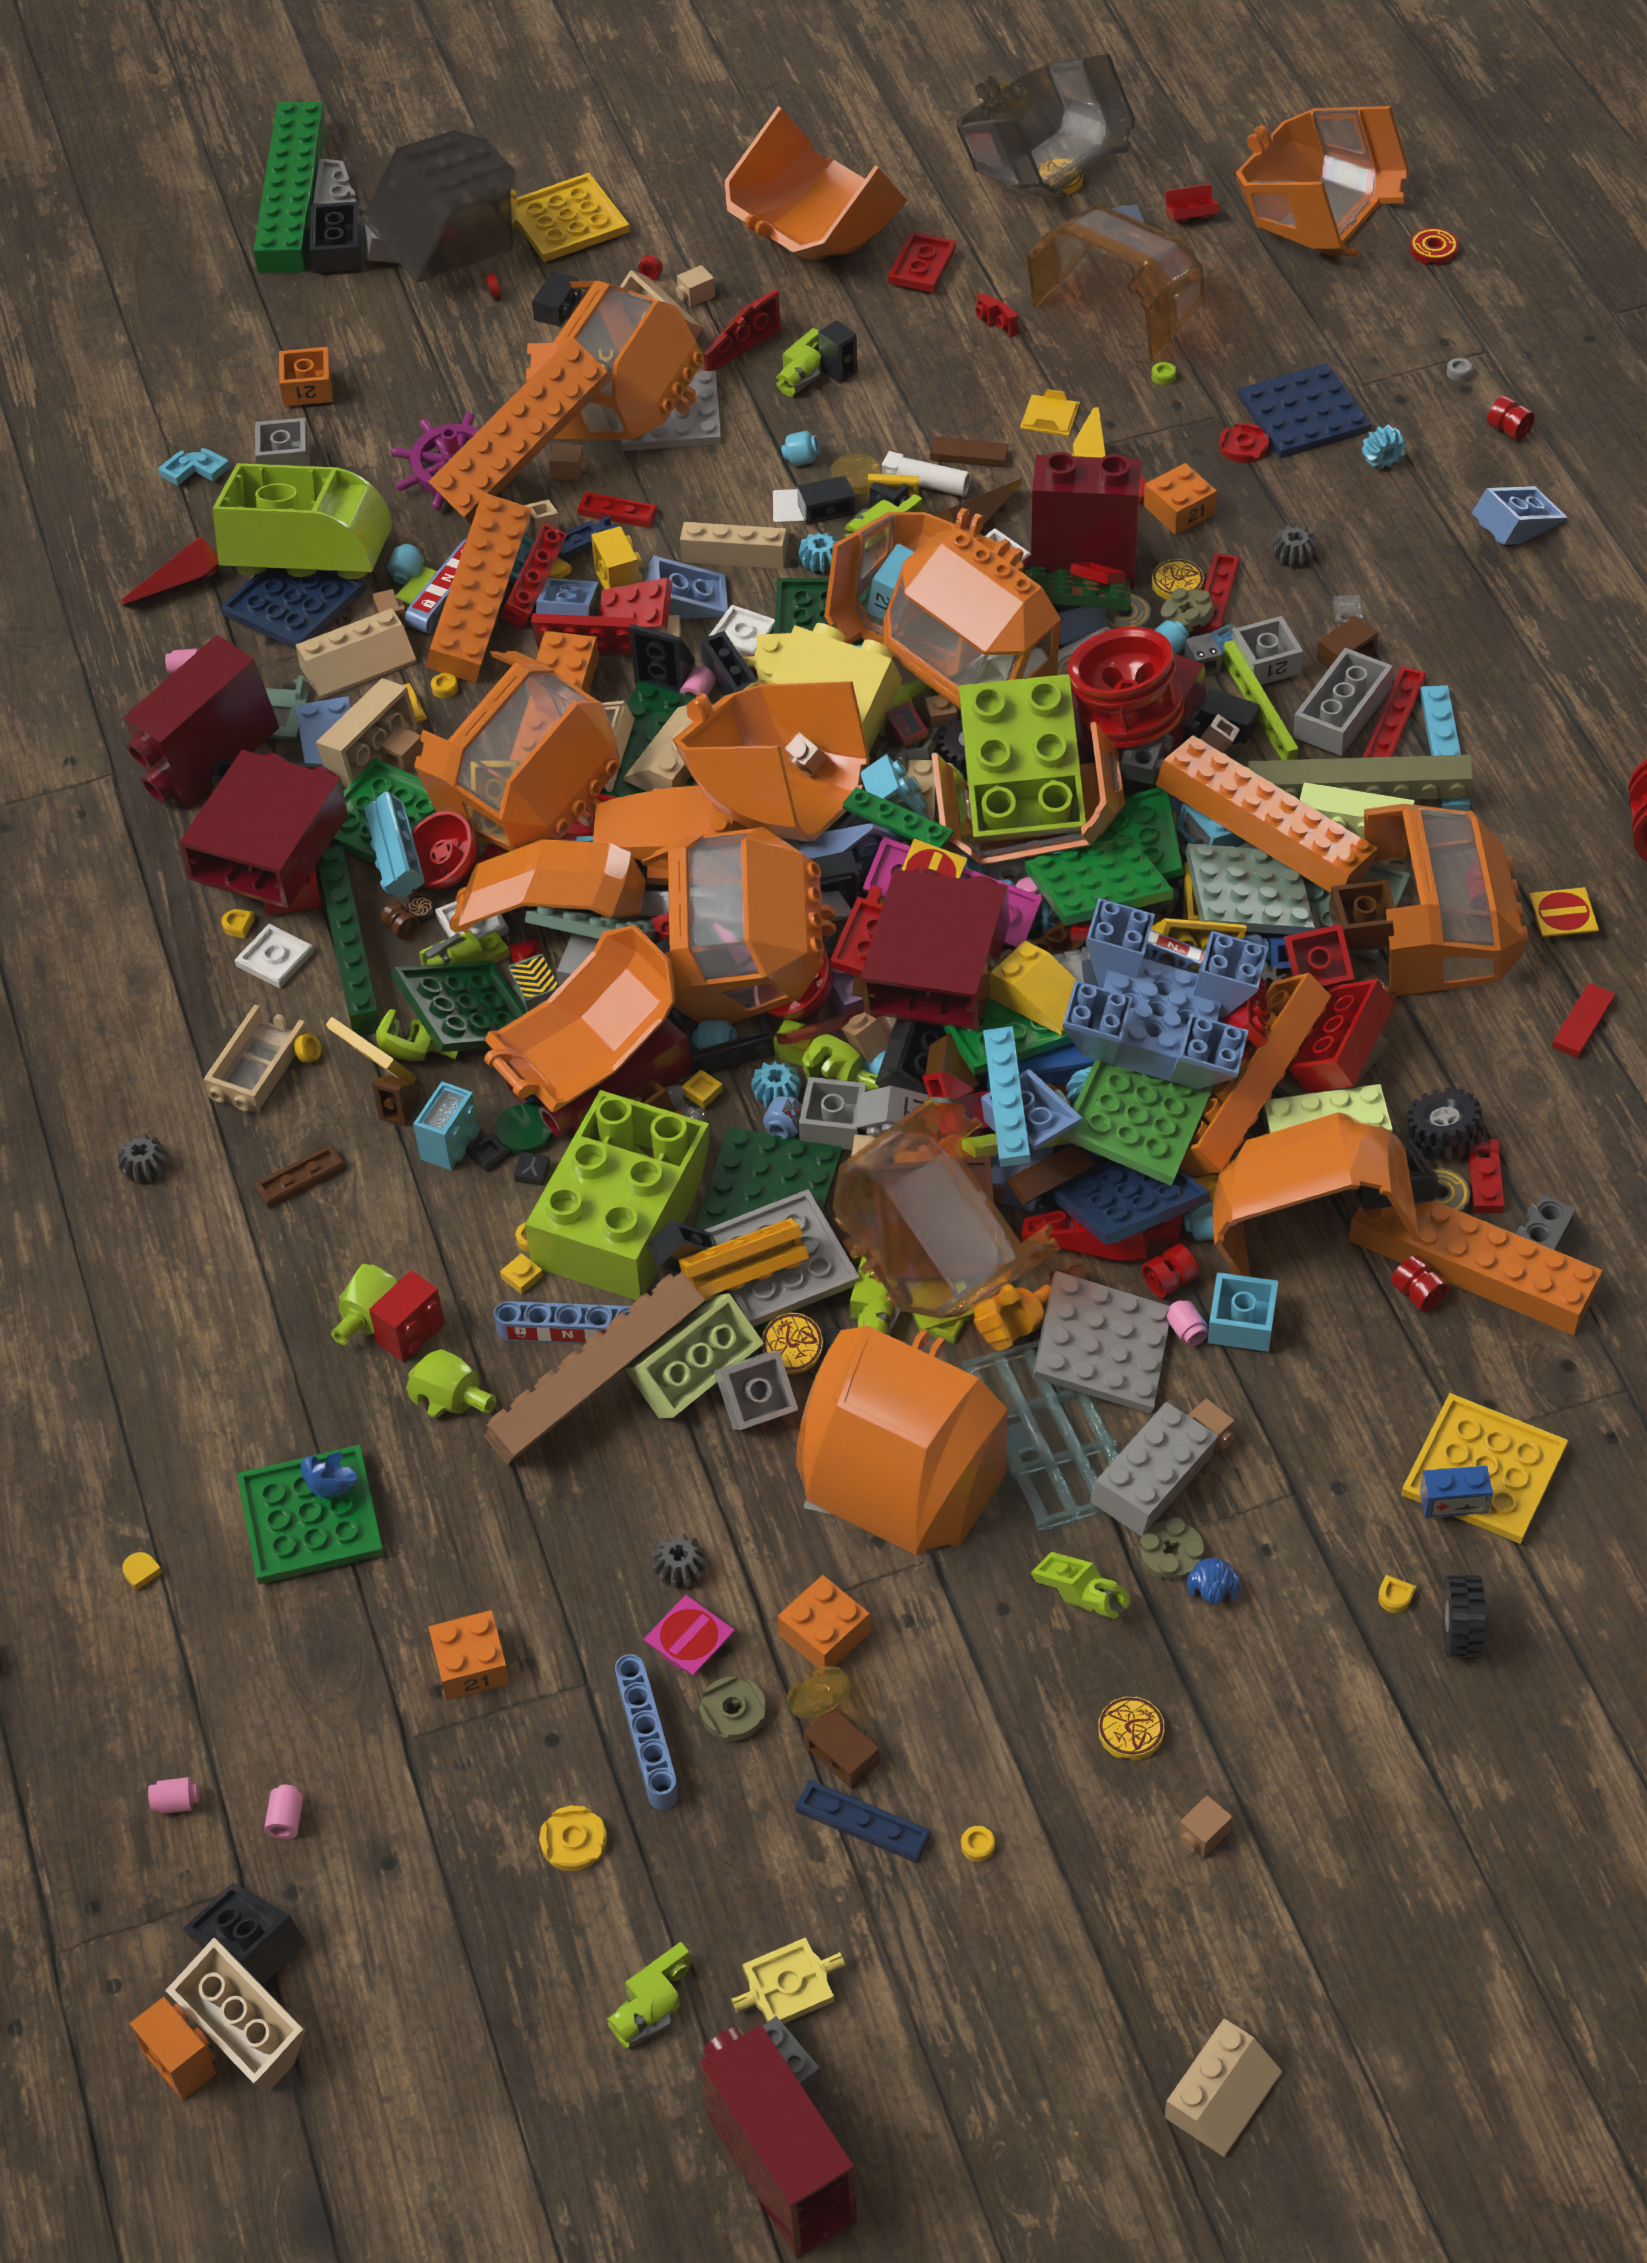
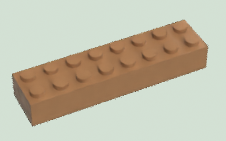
[483,1272,705,1465]

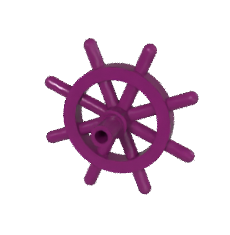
[391,412,480,511]

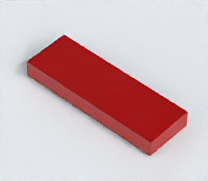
[577,492,658,528]
[1552,983,1615,1058]

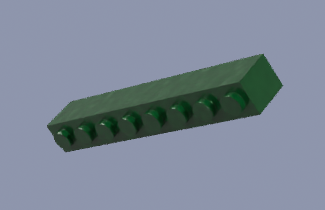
[318,845,380,1036]

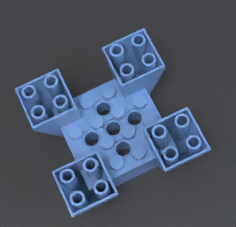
[1062,898,1268,1089]

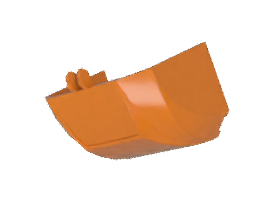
[725,106,907,261]
[673,681,870,841]
[1213,1112,1421,1277]
[796,1325,1008,1556]

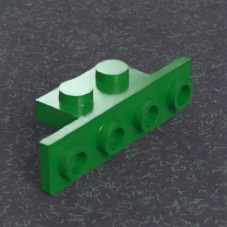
[842,787,953,849]

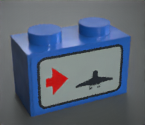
[1419,1466,1493,1518]

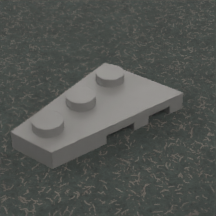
[313,158,360,209]

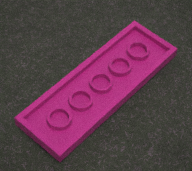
[863,837,1043,949]

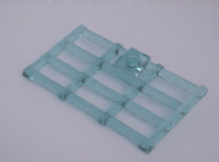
[960,1340,1118,1530]

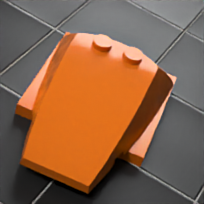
[593,785,750,888]

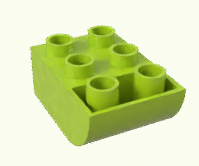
[213,463,393,579]
[959,674,1086,843]
[525,1090,709,1301]

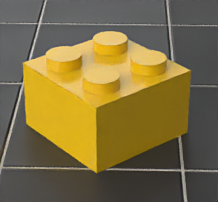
[591,526,643,589]

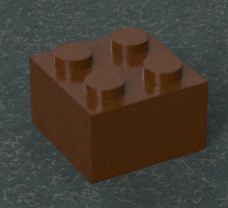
[1329,880,1396,950]

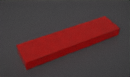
[1193,553,1240,635]

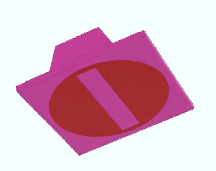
[643,1595,735,1676]

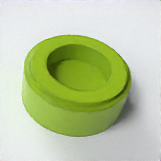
[1151,362,1176,385]

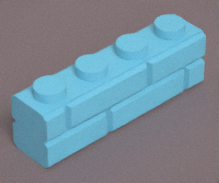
[364,792,425,899]

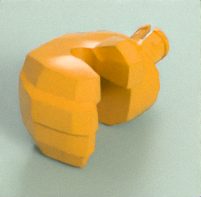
[973,1284,1051,1352]

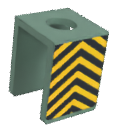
[509,954,560,1012]

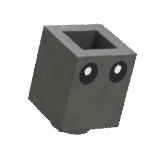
[1184,633,1222,677]

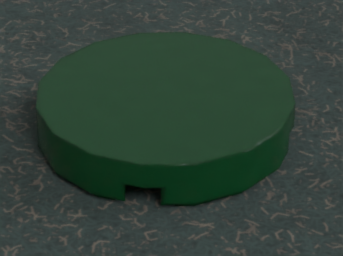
[495,1103,553,1155]

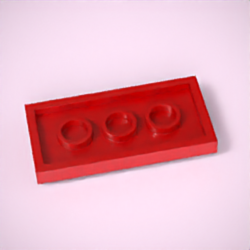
[531,613,639,656]

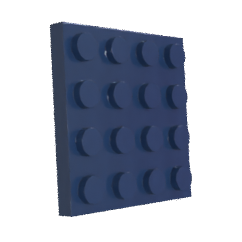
[1237,363,1372,458]
[220,567,366,649]
[1046,1159,1211,1246]

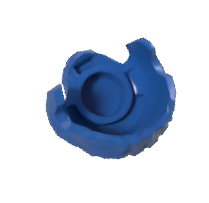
[301,1452,358,1499]
[1187,1557,1241,1605]

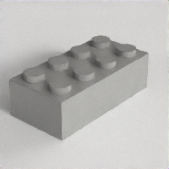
[1293,648,1393,756]
[1090,1402,1218,1536]

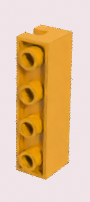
[678,1218,809,1301]

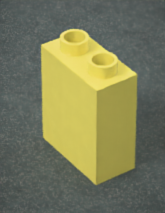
[768,623,903,753]

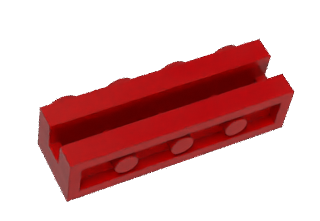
[500,523,567,629]
[1221,976,1268,1062]

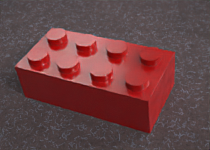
[1289,979,1395,1093]

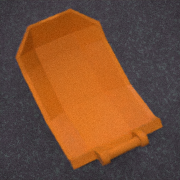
[449,839,646,933]
[484,925,675,1112]

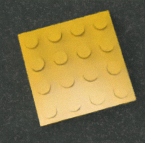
[504,173,630,262]
[1401,1393,1568,1544]

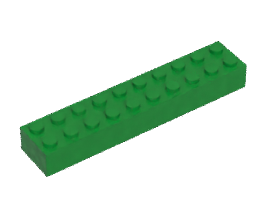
[254,101,326,273]

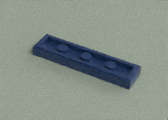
[795,1779,931,1863]

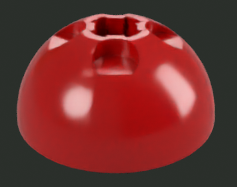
[412,811,478,890]
[753,950,834,1020]

